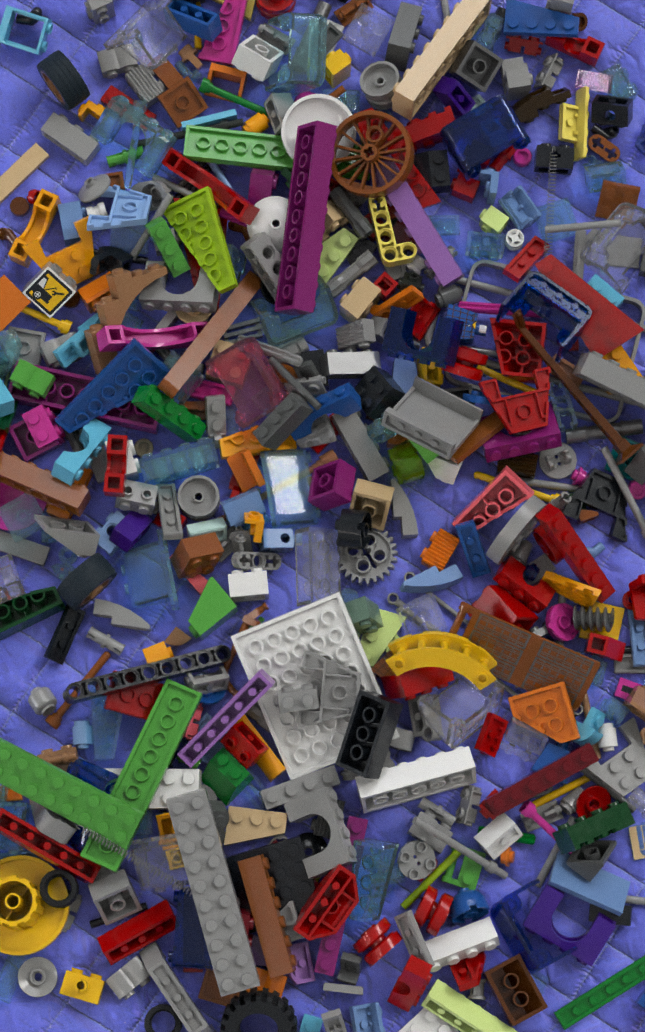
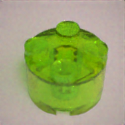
[387,442,425,485]

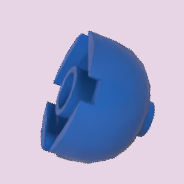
[450,888,490,924]

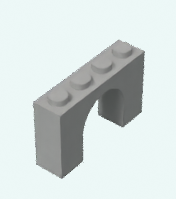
[139,261,220,313]
[284,787,357,879]

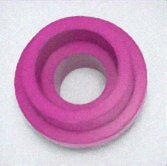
[570,467,587,485]

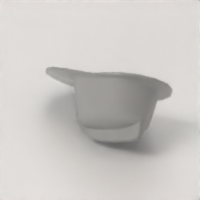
[131,180,171,211]

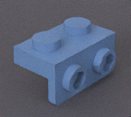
[349,1002,386,1032]

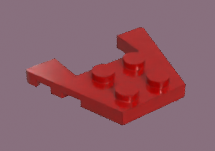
[478,366,551,435]

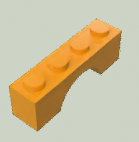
[8,189,62,268]

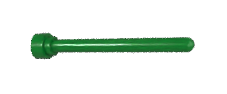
[198,77,268,117]

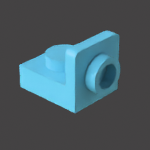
[299,1013,323,1032]

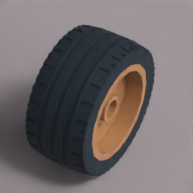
[37,50,90,110]
[57,553,117,611]

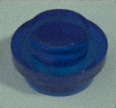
[523,563,540,581]

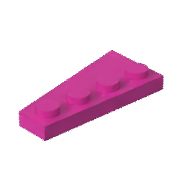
[197,0,248,66]

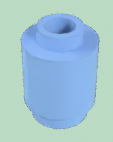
[72,720,93,750]

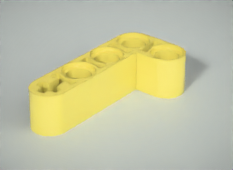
[368,196,417,267]

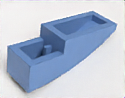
[399,564,463,593]

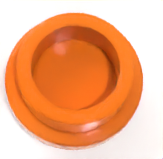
[500,847,515,867]

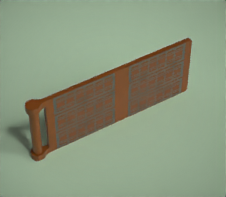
[449,602,601,711]

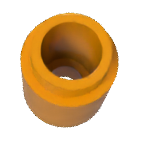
[241,112,270,133]

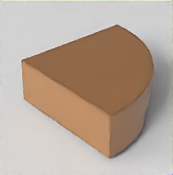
[164,627,192,646]

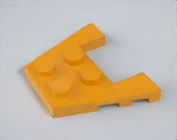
[22,216,94,284]

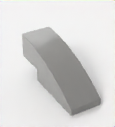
[390,479,418,539]
[93,598,151,632]

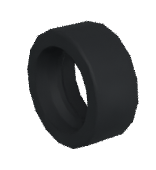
[40,869,79,908]
[144,1004,182,1032]

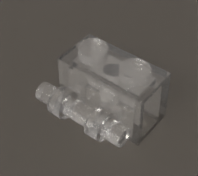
[499,716,548,763]

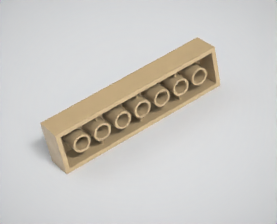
[391,0,492,121]

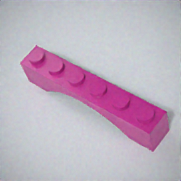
[96,321,208,352]

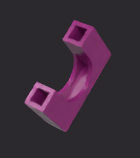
[480,402,562,463]

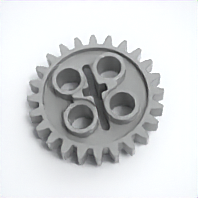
[335,528,398,586]

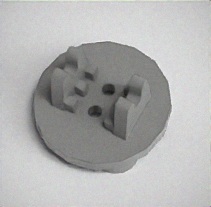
[539,442,577,480]
[397,840,436,880]

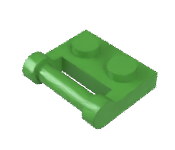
[441,847,486,890]

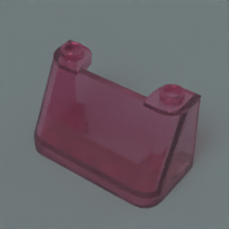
[205,336,288,429]

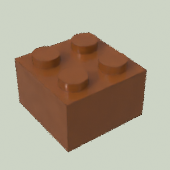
[170,532,224,579]

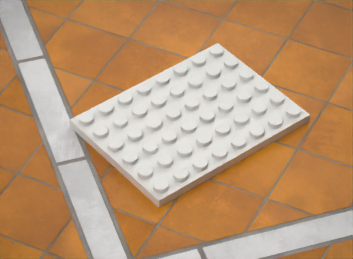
[230,591,400,780]

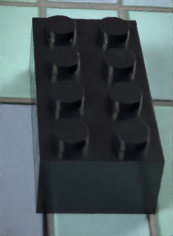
[335,690,404,779]

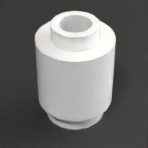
[598,723,618,752]

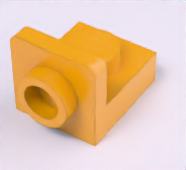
[243,511,264,543]

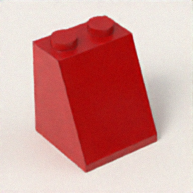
[467,585,539,631]

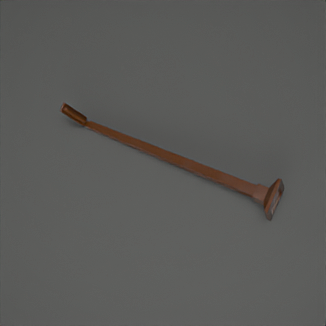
[512,308,644,466]

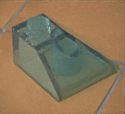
[0,329,23,380]

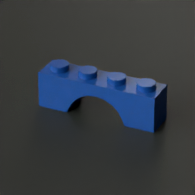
[291,382,362,441]

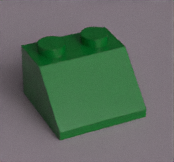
[202,747,254,806]

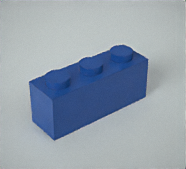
[164,0,223,42]

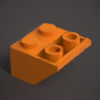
[77,271,111,314]

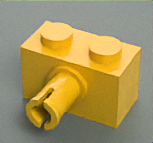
[59,967,106,1005]

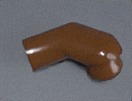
[0,228,17,245]

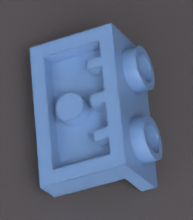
[478,168,499,205]

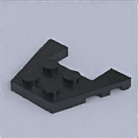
[562,468,627,543]

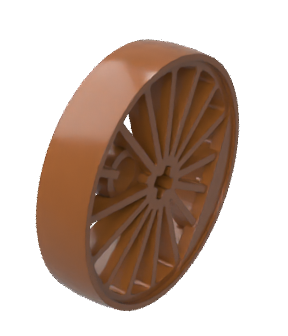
[331,110,414,198]

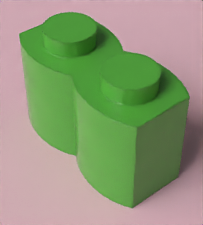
[9,359,56,399]

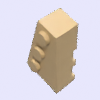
[224,806,287,846]

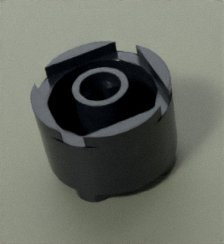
[335,509,372,549]

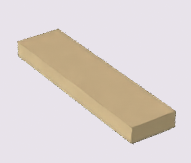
[0,143,50,204]

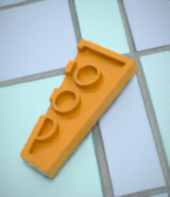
[218,425,297,460]

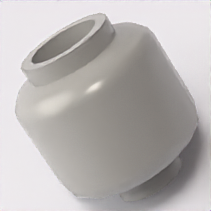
[28,687,57,716]

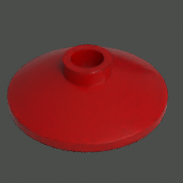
[576,786,611,818]

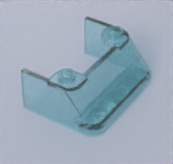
[265,12,327,96]

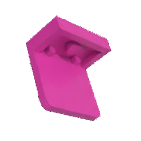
[22,404,65,449]

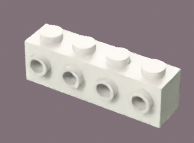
[425,916,500,972]

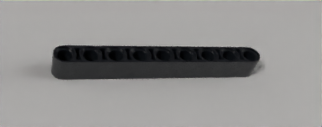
[63,645,231,704]

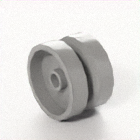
[360,61,402,110]
[177,475,220,521]

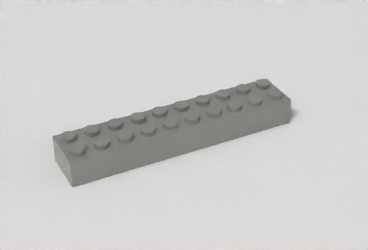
[166,787,260,997]

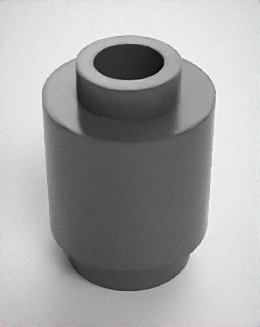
[434,284,463,309]

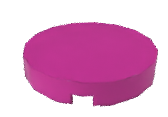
[545,603,579,642]

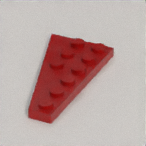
[535,254,645,356]

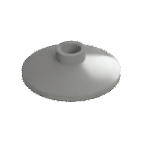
[78,174,111,203]
[18,957,58,997]

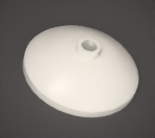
[247,196,288,253]

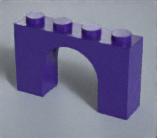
[523,881,616,966]

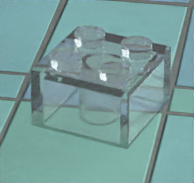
[342,3,394,57]

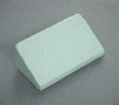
[186,517,227,542]

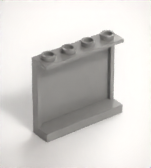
[381,376,483,460]

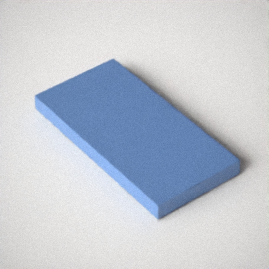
[548,850,630,916]

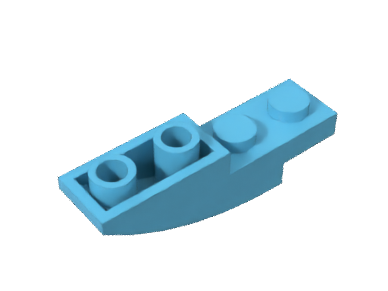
[53,313,100,368]

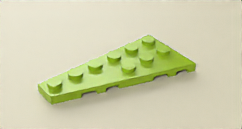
[163,186,238,294]

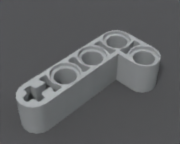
[29,799,78,844]

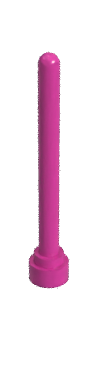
[519,800,572,855]

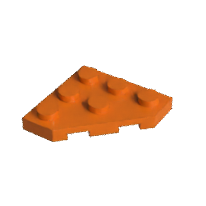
[508,681,581,744]

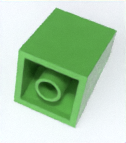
[188,576,238,640]

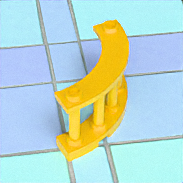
[385,631,497,690]

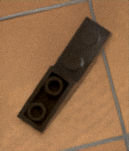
[499,86,572,130]

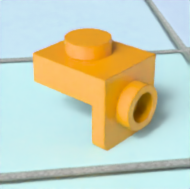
[78,100,108,124]

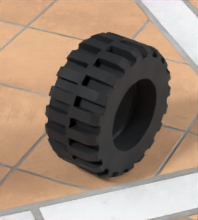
[220,987,297,1032]

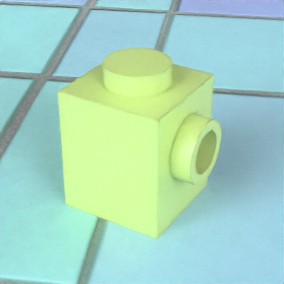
[479,205,509,237]

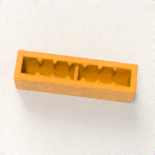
[233,714,286,782]

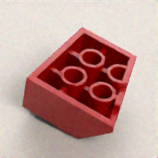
[490,318,547,384]

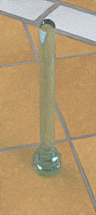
[124,100,148,189]

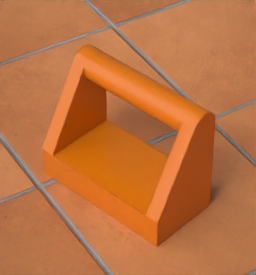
[204,62,248,103]

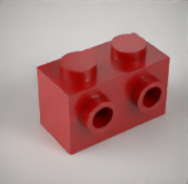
[220,721,269,769]

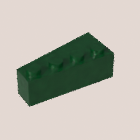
[0,586,66,641]
[552,800,635,855]

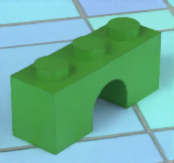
[144,216,191,278]

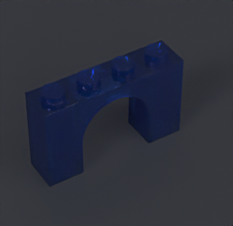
[381,306,464,369]

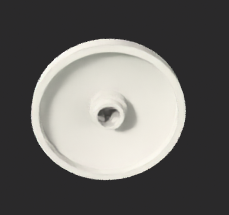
[281,94,356,165]

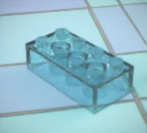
[138,437,220,485]

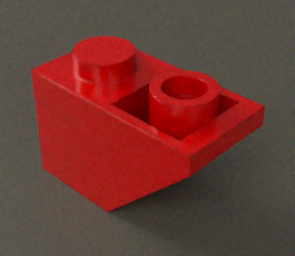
[584,632,626,662]

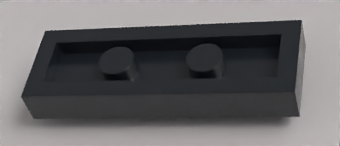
[43,604,86,665]

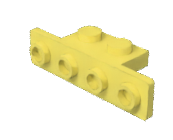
[558,86,590,162]

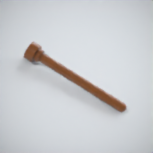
[45,651,111,730]

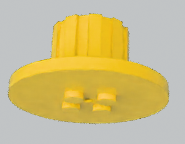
[0,855,70,956]

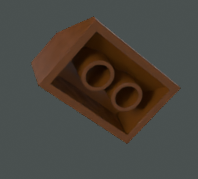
[482,954,548,1027]

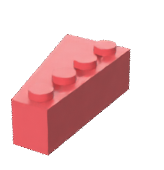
[452,465,535,530]

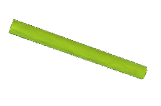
[401,850,461,910]

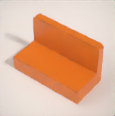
[226,448,266,492]

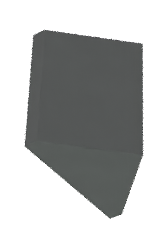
[566,840,617,882]

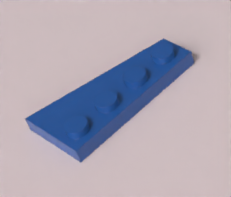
[503,0,580,38]

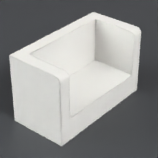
[474,813,523,860]

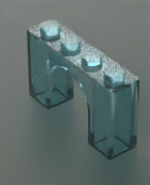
[90,95,178,178]

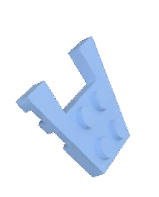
[87,184,152,231]

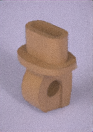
[178,44,204,71]

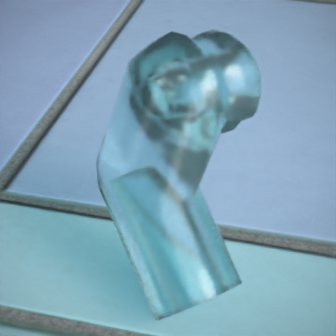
[175,61,202,82]

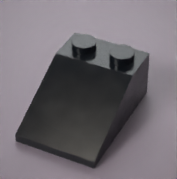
[414,149,451,193]

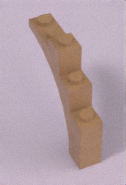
[84,263,168,375]

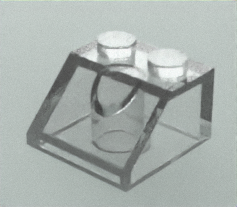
[395,592,448,635]

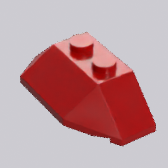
[293,864,359,941]

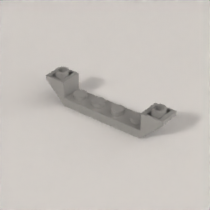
[139,941,216,1032]

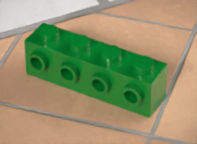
[131,384,207,442]

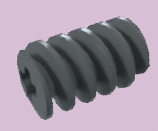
[573,605,615,632]

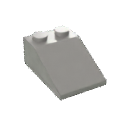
[33,514,100,558]

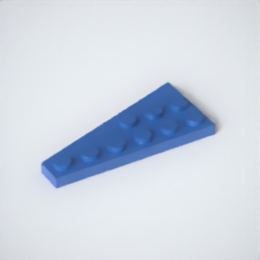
[55,338,171,433]

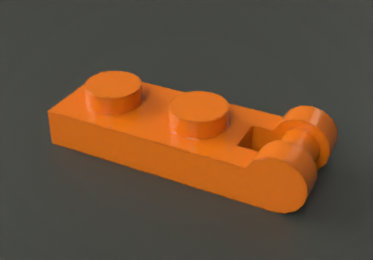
[370,285,424,320]

